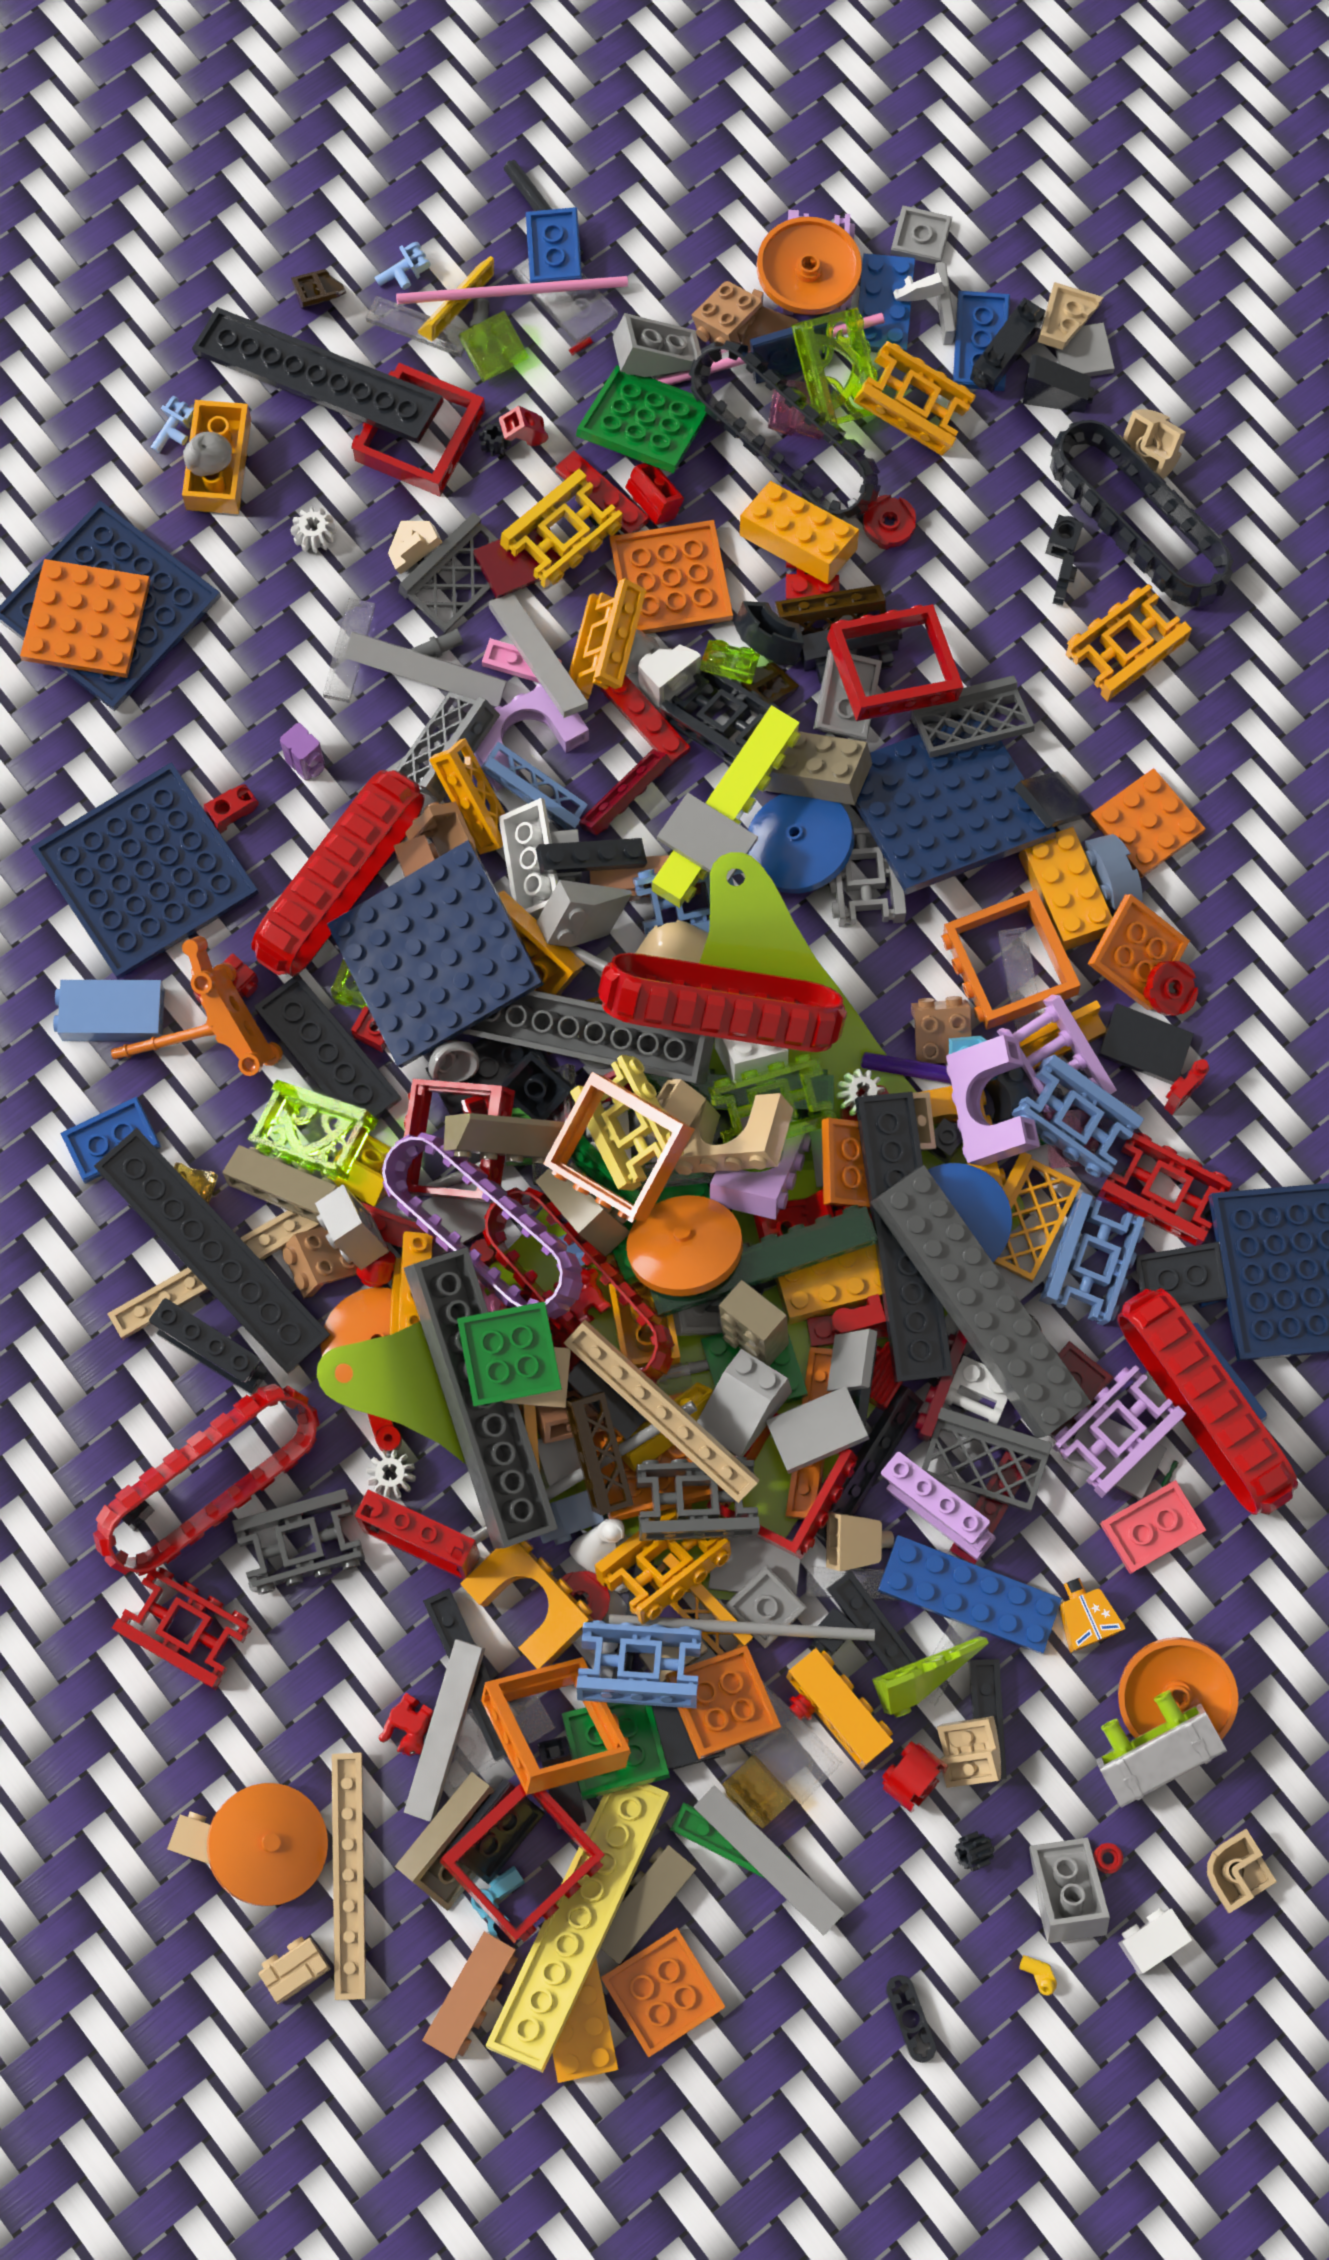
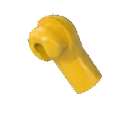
[1019,1955,1057,1996]

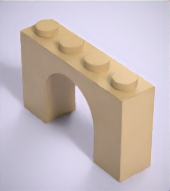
[675,1093,794,1175]

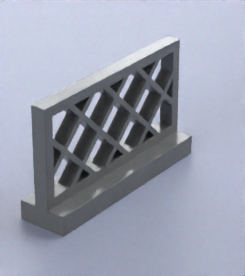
[398,512,498,633]
[911,675,1035,758]
[395,691,500,803]
[922,1407,1052,1512]

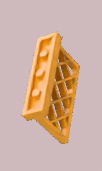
[993,1152,1082,1282]

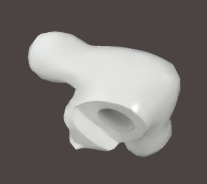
[569,1519,629,1593]

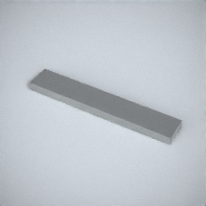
[489,592,588,718]
[344,631,507,707]
[404,1639,485,1822]
[693,1785,845,1936]

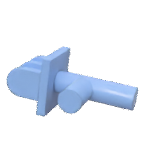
[374,242,431,290]
[151,396,194,453]

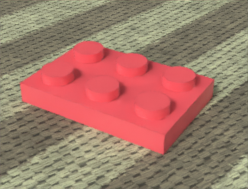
[1100,1480,1206,1574]

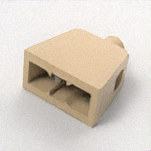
[826,1512,894,1571]

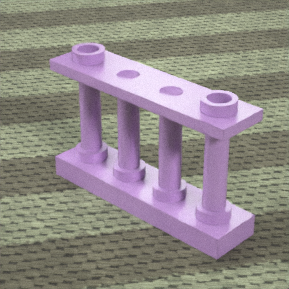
[997,995,1117,1123]

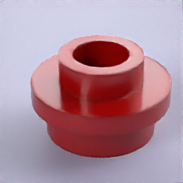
[789,1693,816,1721]
[1093,1843,1123,1874]

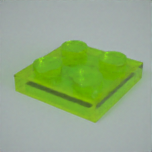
[458,310,529,383]
[699,640,760,684]

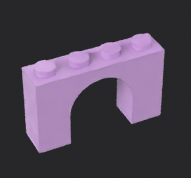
[474,683,589,791]
[946,1035,1040,1166]
[710,1108,812,1220]

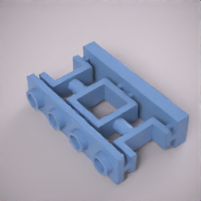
[632,869,743,938]
[1012,1054,1144,1178]
[1039,1192,1145,1326]
[576,1620,702,1709]

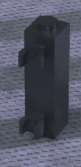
[970,298,1046,393]
[800,629,903,684]

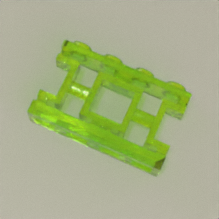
[707,1053,837,1144]

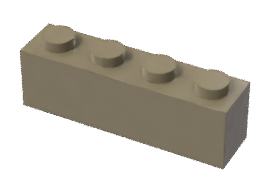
[222,1145,337,1224]
[600,1845,696,1965]

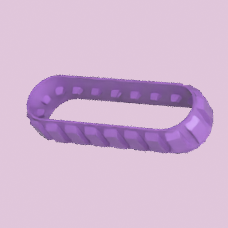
[382,1132,583,1319]

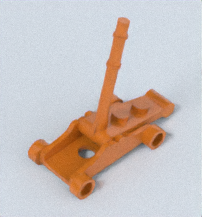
[111,936,283,1076]

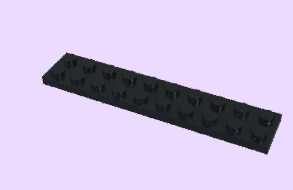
[192,307,444,444]
[855,1092,953,1383]
[94,1128,330,1374]

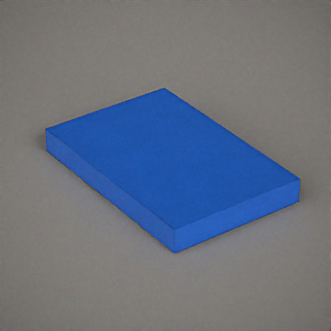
[526,207,582,283]
[60,1096,161,1184]

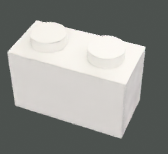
[1118,1907,1192,1974]

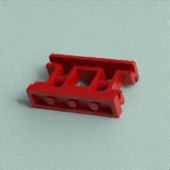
[1098,1132,1233,1246]
[112,1567,253,1690]

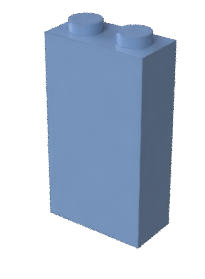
[53,980,165,1042]

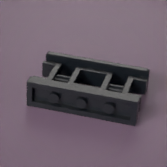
[659,663,781,765]
[149,1298,268,1395]

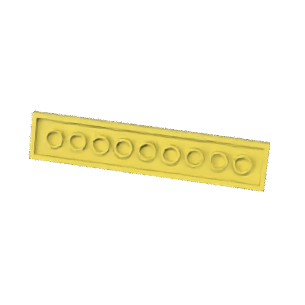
[486,1784,670,2073]

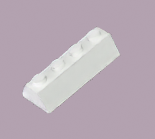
[499,798,559,920]

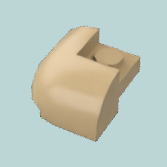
[1123,409,1186,479]
[636,920,709,963]
[1207,1829,1277,1913]

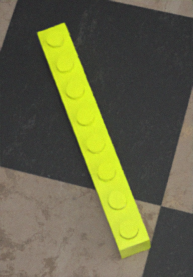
[652,705,800,908]

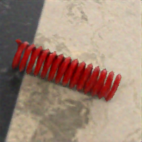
[569,337,594,356]

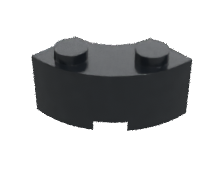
[734,601,804,666]
[984,1067,1036,1124]

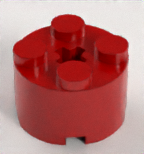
[882,1741,948,1813]

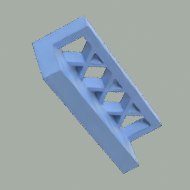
[481,742,588,830]

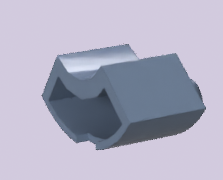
[1084,834,1143,910]
[540,1490,609,1545]

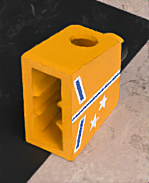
[1059,1578,1125,1653]

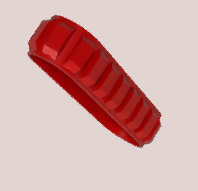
[251,769,425,977]
[598,953,847,1052]
[483,1187,675,1384]
[1117,1288,1298,1515]
[93,1384,320,1576]

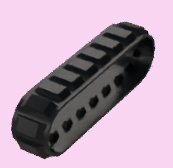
[689,340,881,519]
[1050,420,1234,608]

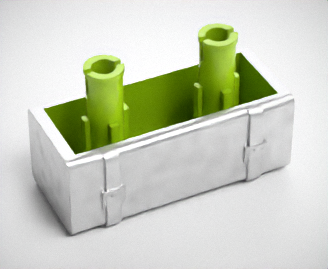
[1096,1690,1227,1808]

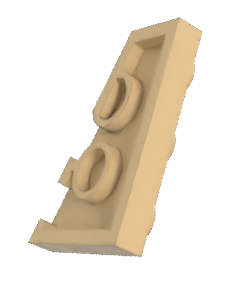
[1038,282,1104,350]

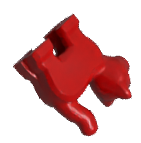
[553,1267,612,1324]
[378,1693,434,1757]

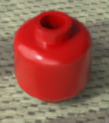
[356,1246,396,1288]

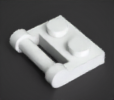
[944,1355,1008,1425]

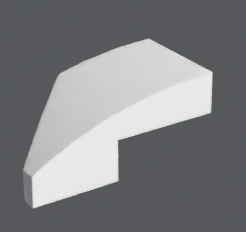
[893,273,945,301]

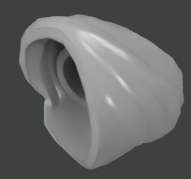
[183,432,232,476]
[625,629,660,674]
[428,1040,480,1083]

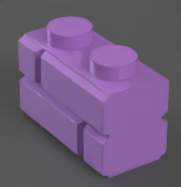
[280,723,325,781]

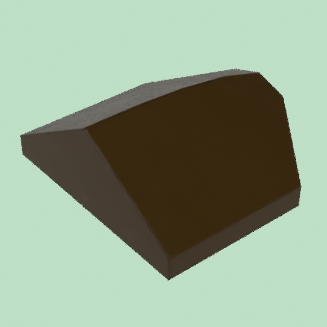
[291,269,346,308]
[739,662,799,707]

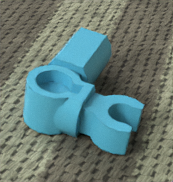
[471,1866,525,1937]

